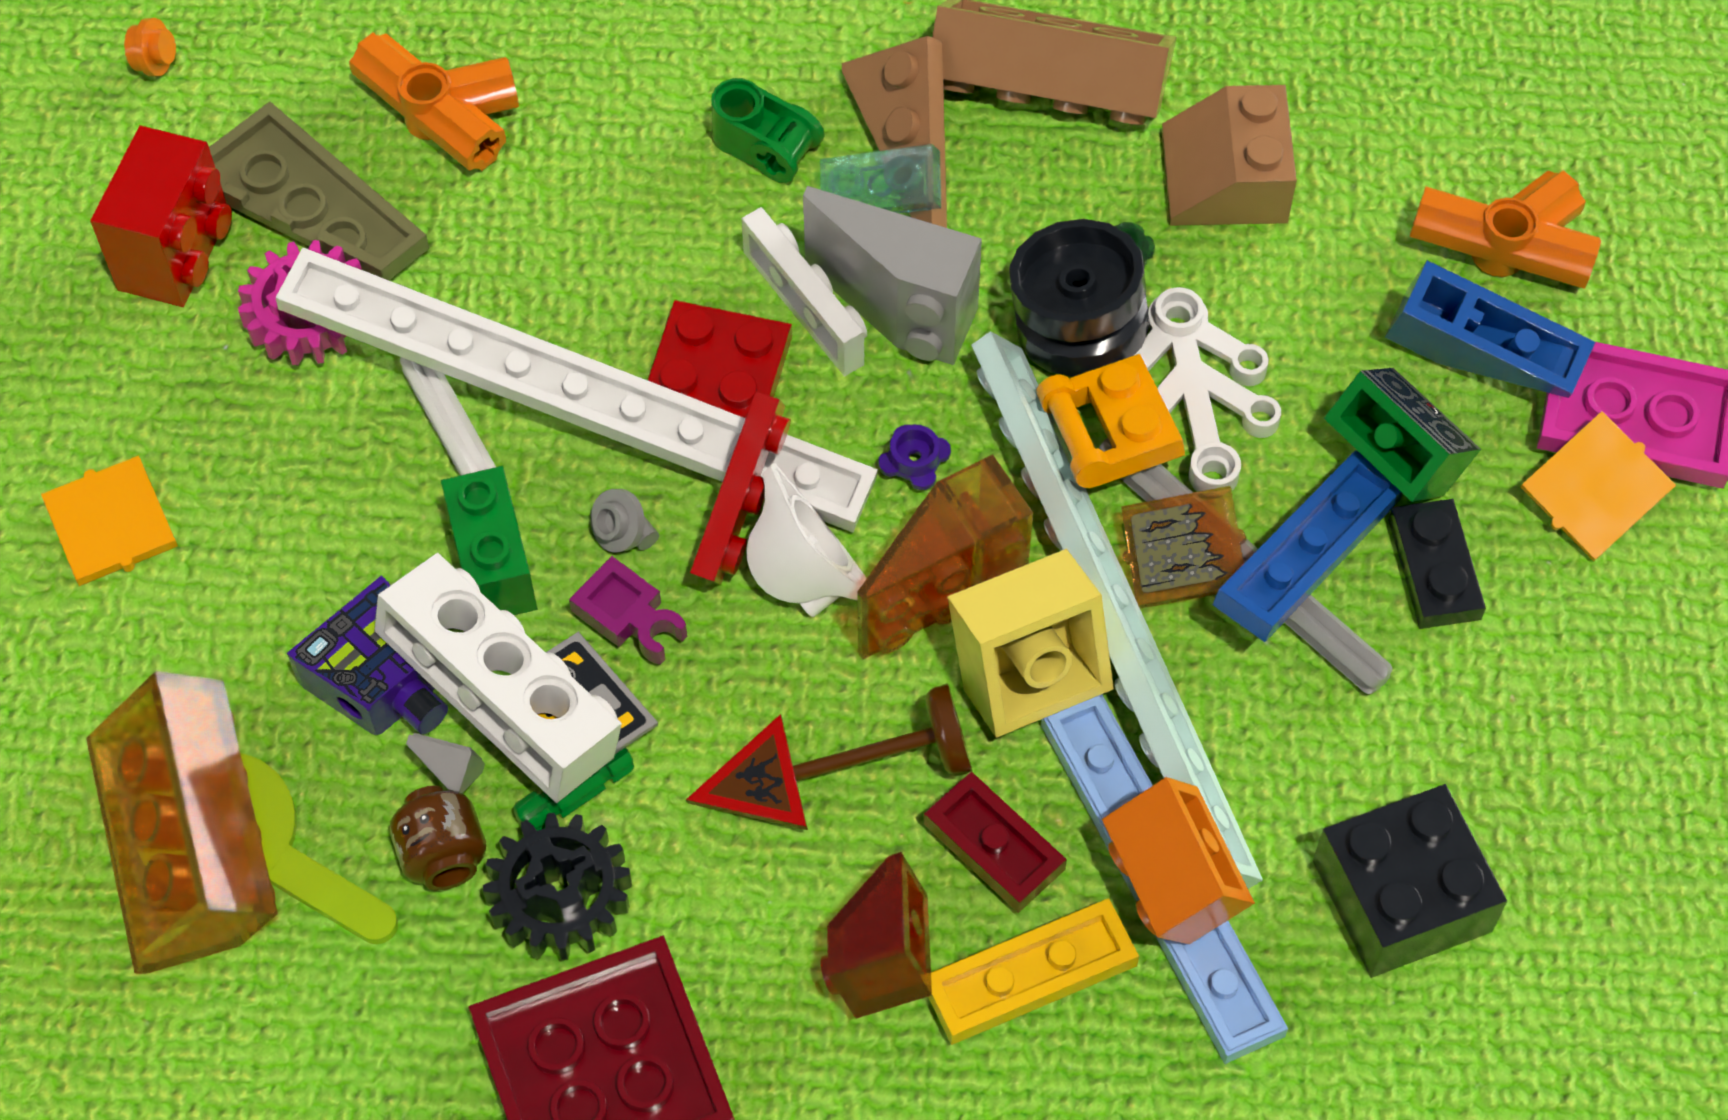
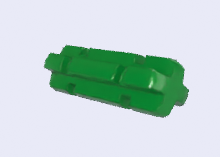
[513,747,634,830]

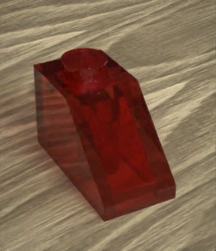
[821,852,932,1019]

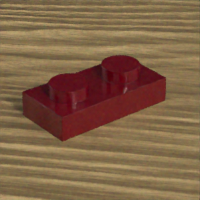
[924,771,1067,913]

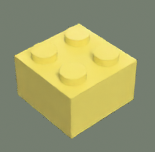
[947,549,1114,738]

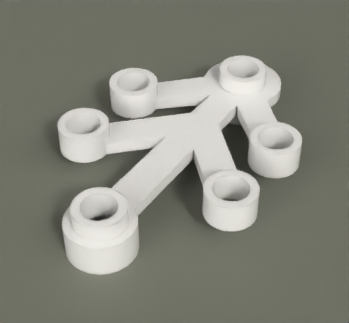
[1135,287,1281,498]

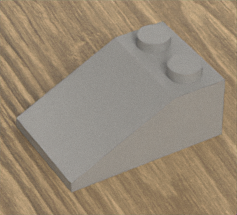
[803,186,982,365]

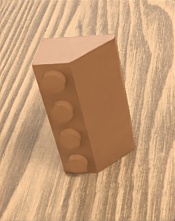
[932,0,1177,125]

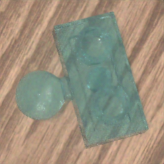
[820,144,941,214]

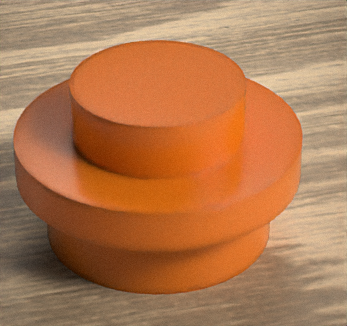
[124,18,176,77]

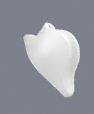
[747,463,879,617]

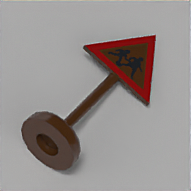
[686,683,973,830]

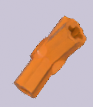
[349,32,519,171]
[1410,170,1601,289]

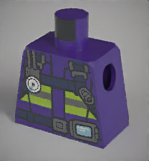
[287,575,448,735]

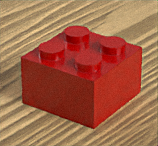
[90,125,232,308]

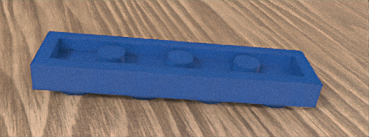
[1212,450,1403,642]

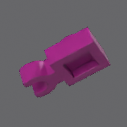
[569,556,688,665]

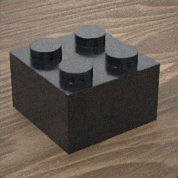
[1313,784,1507,978]

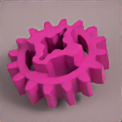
[238,240,362,365]

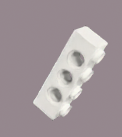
[375,552,622,803]

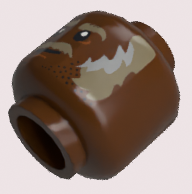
[390,786,486,891]

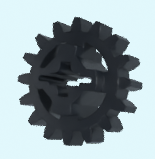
[483,813,632,960]

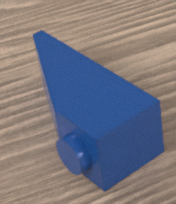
[1385,260,1595,398]

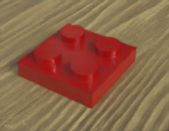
[648,300,792,418]

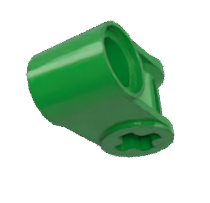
[711,78,825,183]

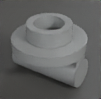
[591,489,659,552]

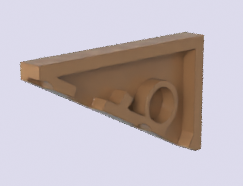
[842,36,947,228]

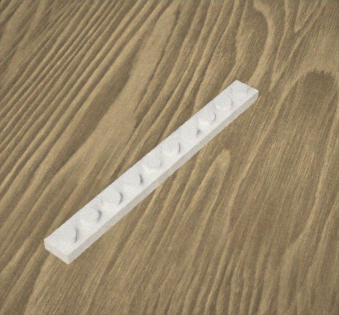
[276,247,878,532]

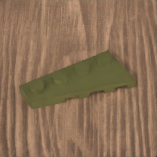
[209,102,429,280]

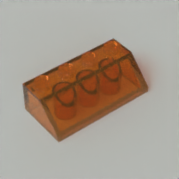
[86,671,278,974]

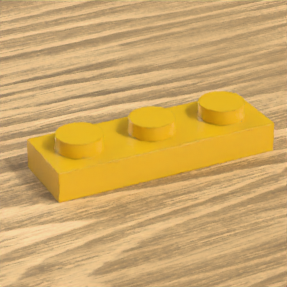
[923,898,1139,1045]

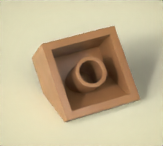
[1161,85,1297,226]

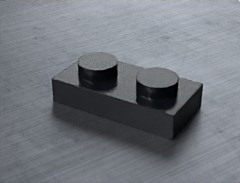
[1388,499,1486,629]

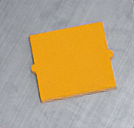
[1521,411,1676,561]
[41,455,178,586]

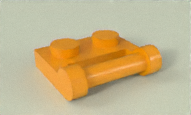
[1036,354,1185,488]

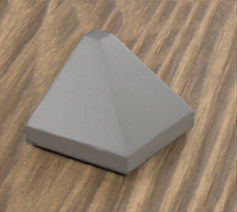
[406,733,485,793]

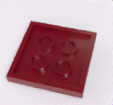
[468,935,735,1120]

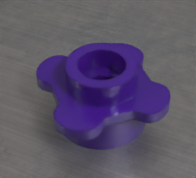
[879,424,951,490]

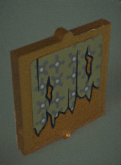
[1121,486,1247,609]

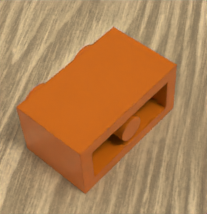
[1102,777,1255,945]

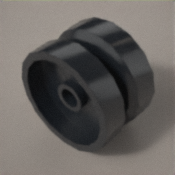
[1009,219,1150,377]

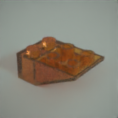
[857,454,1033,660]

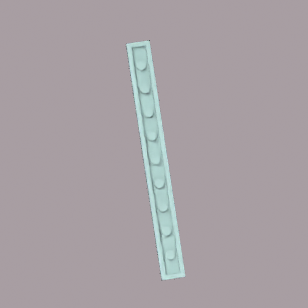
[972,331,1263,889]

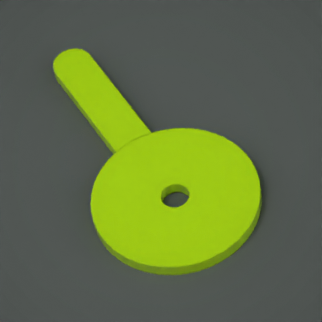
[135,751,398,944]

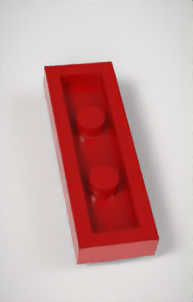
[690,391,791,584]

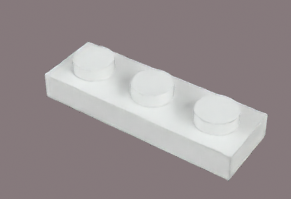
[741,207,867,377]

